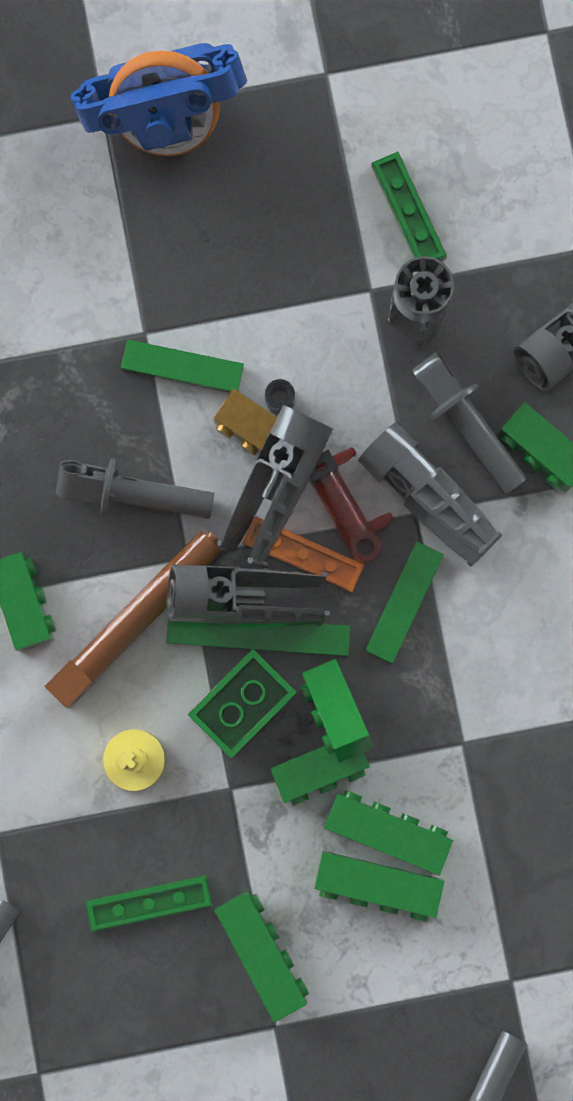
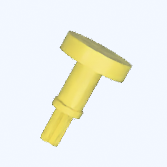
[103,729,166,791]

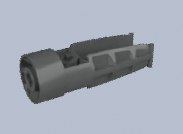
[387,256,454,350]
[513,303,573,392]
[216,405,333,568]
[358,421,502,567]
[167,564,330,626]

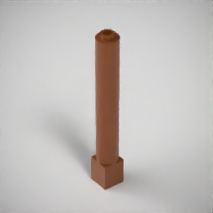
[44,530,222,709]

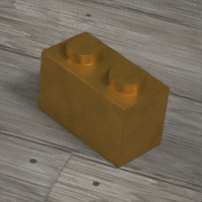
[214,389,277,456]

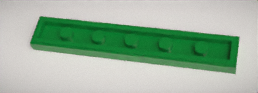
[166,617,350,657]

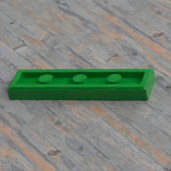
[371,151,447,261]
[121,339,244,393]
[365,542,444,664]
[85,875,213,932]

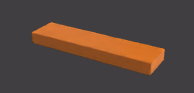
[242,516,364,593]

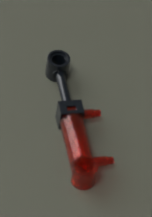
[265,379,394,564]

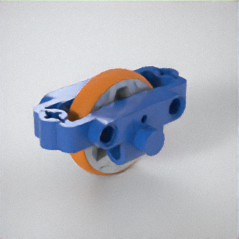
[70,43,248,156]

